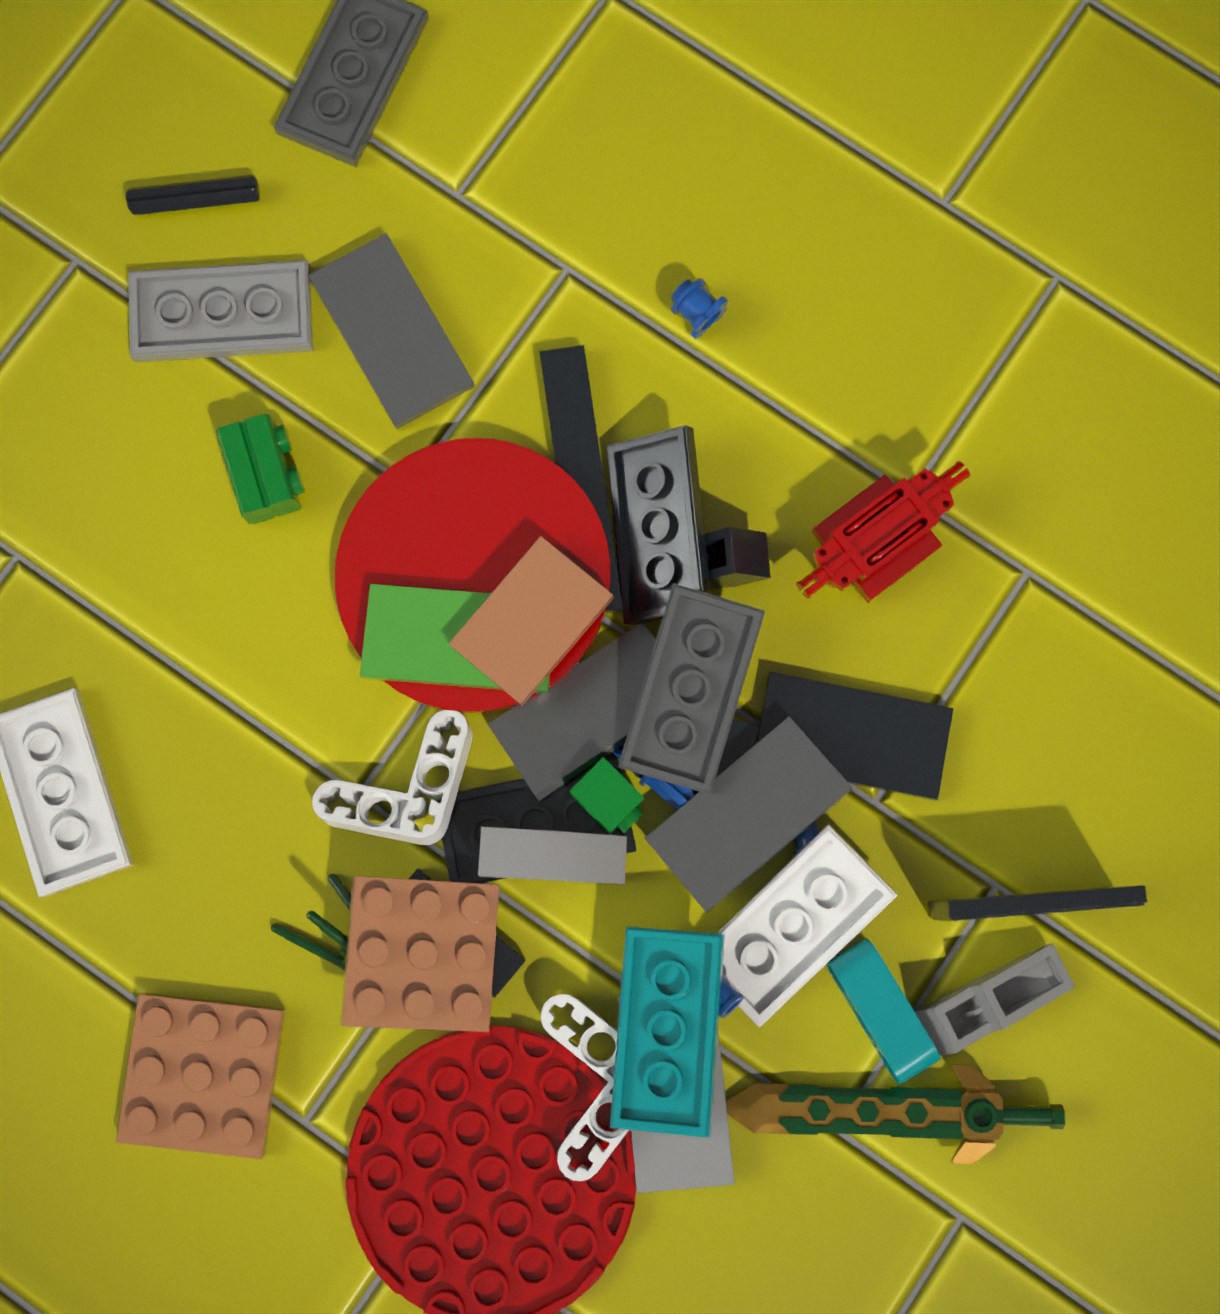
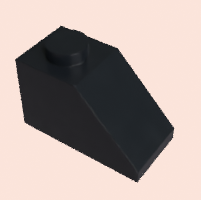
[705,526,771,589]

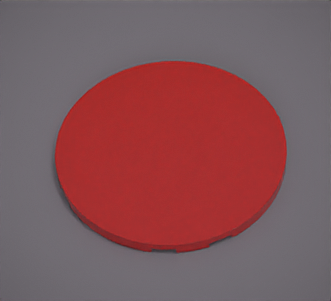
[334,438,611,713]
[345,1025,637,1314]

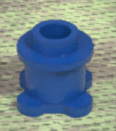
[671,278,728,340]

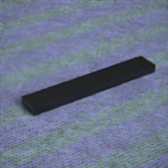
[539,345,623,613]

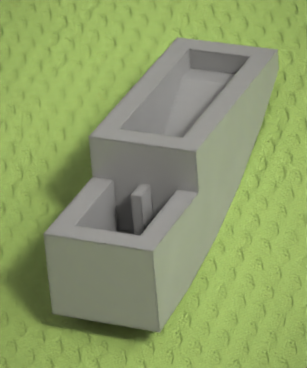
[478,827,627,884]
[915,943,1075,1055]

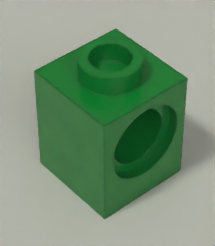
[569,757,644,834]

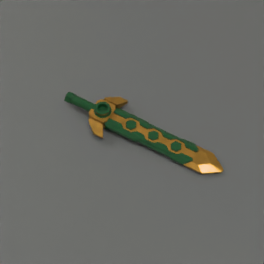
[726,1064,1065,1165]

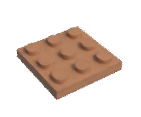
[340,876,499,1032]
[116,993,285,1159]

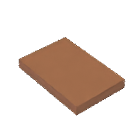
[449,536,614,706]

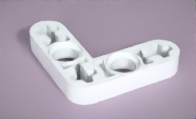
[312,710,473,845]
[541,994,628,1181]

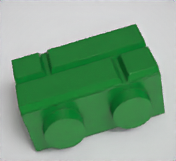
[216,413,305,524]

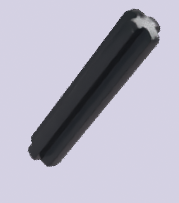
[126,174,260,215]

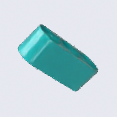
[826,938,941,1085]

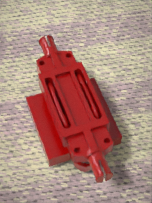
[796,461,970,603]

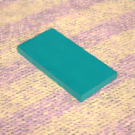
[610,926,725,1138]

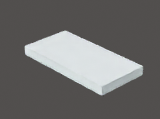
[0,688,134,897]
[716,824,898,1028]

